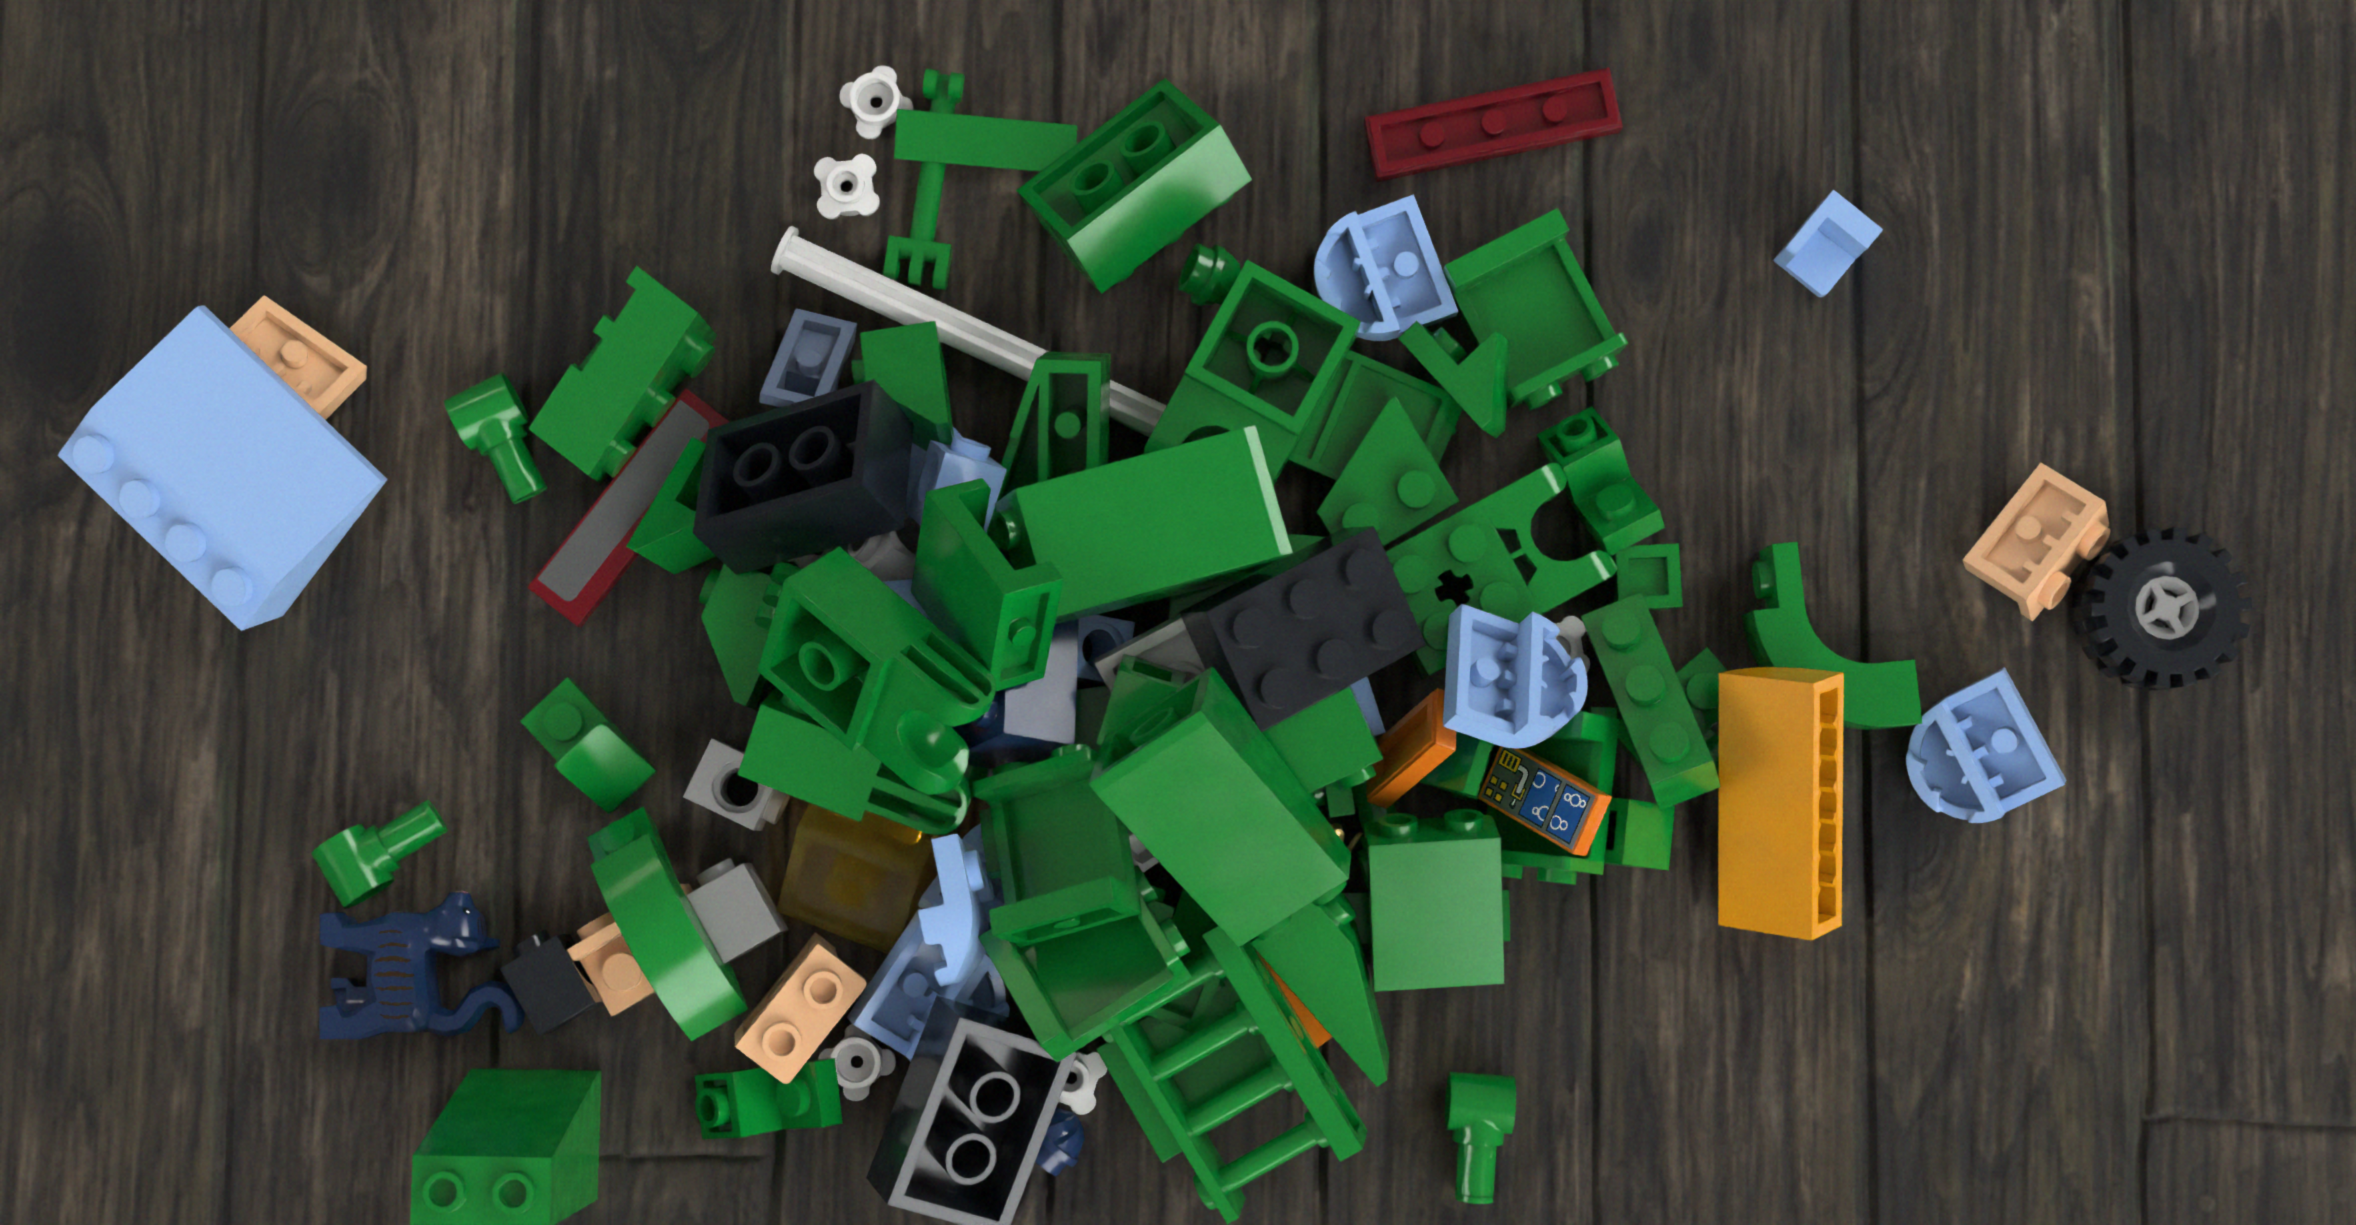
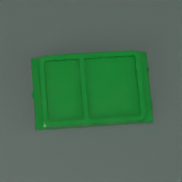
[1263,341,1463,483]

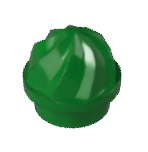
[1178,243,1241,306]

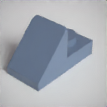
[759,308,857,407]

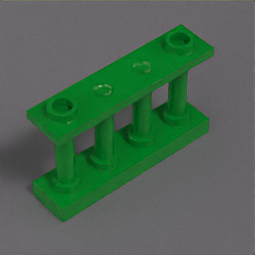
[1101,920,1368,1225]

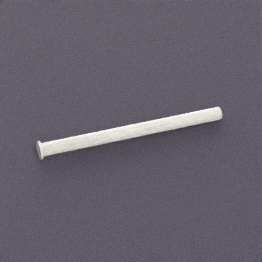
[771,226,1214,441]

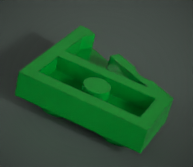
[1316,396,1459,547]

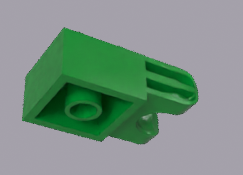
[1144,260,1361,487]
[1385,463,1618,680]
[757,546,996,795]
[737,687,990,835]

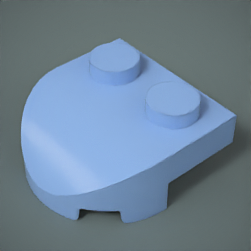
[1314,194,1458,341]
[1443,604,1588,749]
[1906,667,2067,823]
[918,833,994,987]
[847,909,1010,1062]

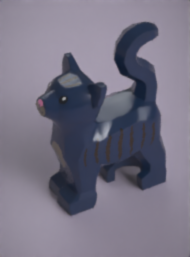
[319,891,525,1039]

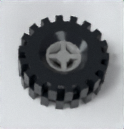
[2072,527,2252,691]

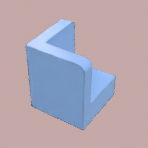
[1773,189,1883,297]

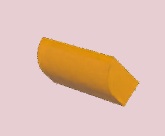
[1718,667,1844,941]

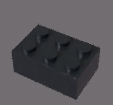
[693,379,914,575]
[1179,526,1426,732]
[866,995,1077,1225]

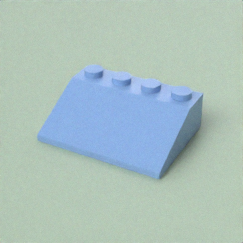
[58,305,388,631]

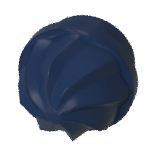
[1035,1108,1085,1176]

